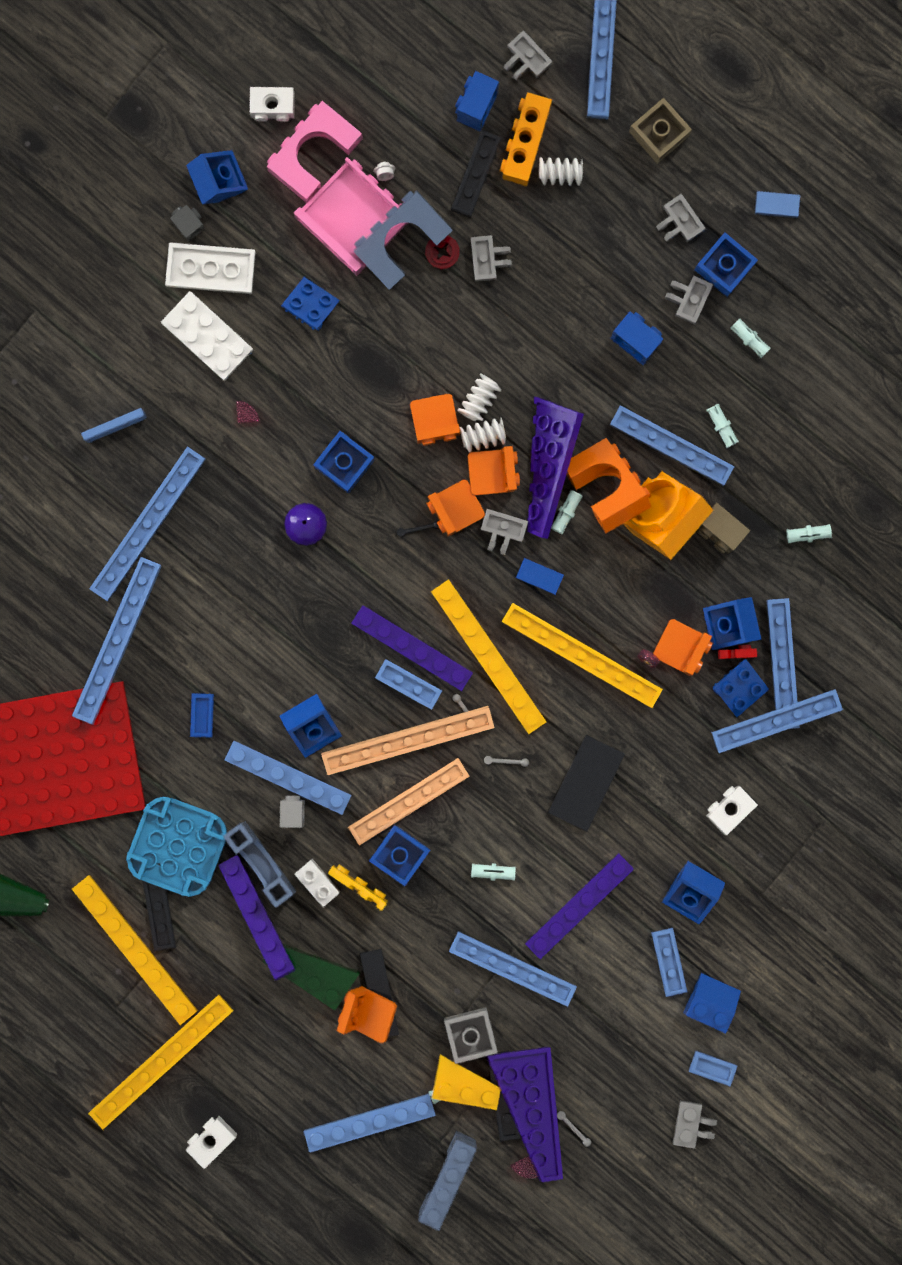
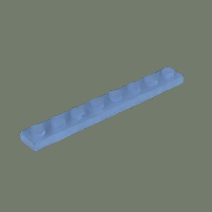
[89,446,206,601]
[72,557,162,725]

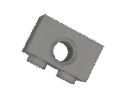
[280,796,305,828]

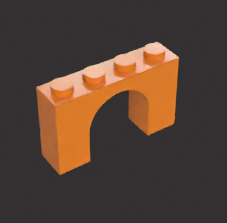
[566,438,651,533]

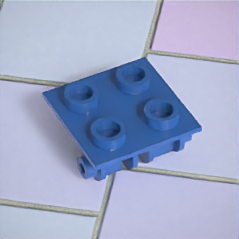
[281,277,340,331]
[712,659,769,717]

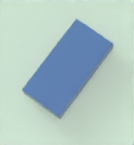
[755,191,800,218]
[689,1051,737,1086]

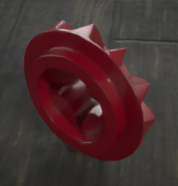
[425,235,460,269]

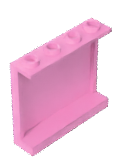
[294,157,407,276]

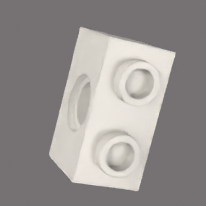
[250,87,295,122]
[706,786,758,835]
[295,859,341,907]
[186,1116,237,1169]

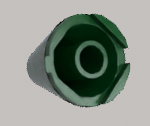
[0,874,49,917]

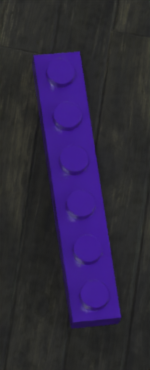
[351,605,473,691]
[525,853,634,959]
[218,855,295,981]

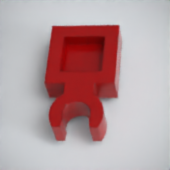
[718,645,757,659]

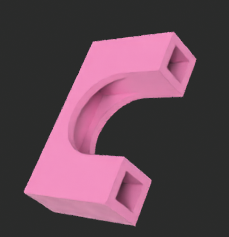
[267,101,362,203]

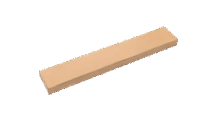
[348,758,470,845]

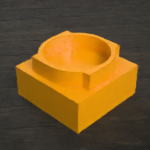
[623,471,714,560]

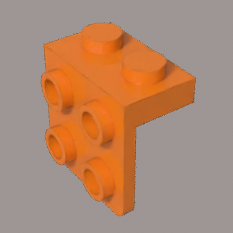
[410,394,460,446]
[467,446,520,495]
[426,480,485,537]
[653,619,713,676]
[337,986,397,1043]

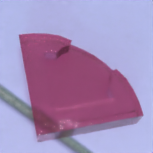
[236,401,260,423]
[511,1156,538,1179]

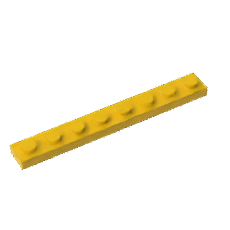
[431,580,546,734]
[502,603,663,708]
[72,875,198,1025]
[88,994,234,1129]

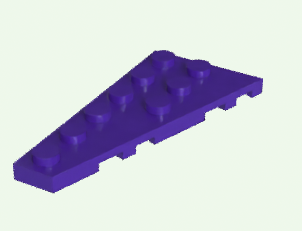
[527,396,584,539]
[486,1047,563,1182]

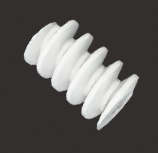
[539,157,583,186]
[457,373,501,422]
[459,417,506,453]

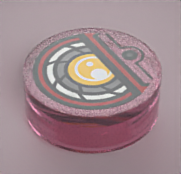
[637,649,659,668]

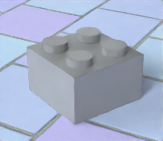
[444,1007,498,1064]

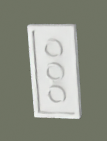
[165,243,256,294]
[161,291,253,381]

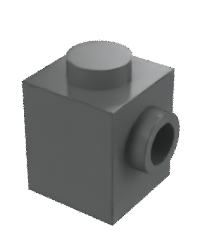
[170,205,205,242]

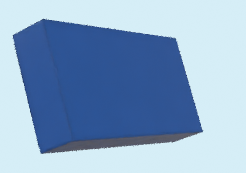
[516,558,564,595]
[190,693,214,737]

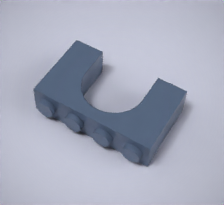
[354,190,453,290]
[223,821,296,908]
[419,1131,477,1230]

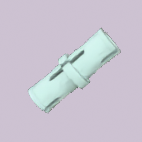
[730,319,771,358]
[707,404,739,448]
[551,490,583,535]
[786,524,832,543]
[471,863,516,881]

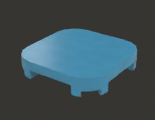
[126,797,227,897]

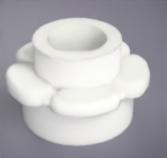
[374,162,395,181]

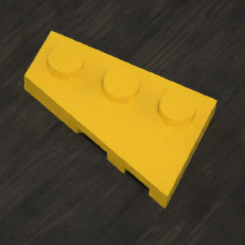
[328,864,388,911]
[432,1054,501,1110]

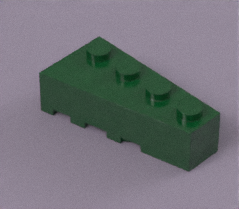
[262,944,360,1010]

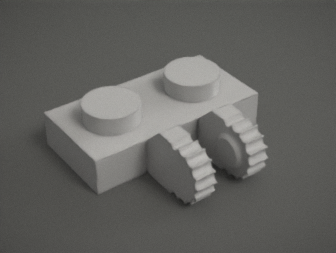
[504,31,553,80]
[656,194,706,242]
[471,235,512,282]
[665,276,713,325]
[481,509,528,555]
[673,1100,717,1149]

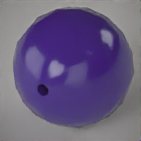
[284,503,327,546]

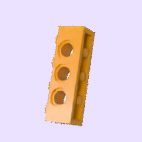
[500,92,552,186]

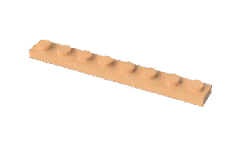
[321,706,494,775]

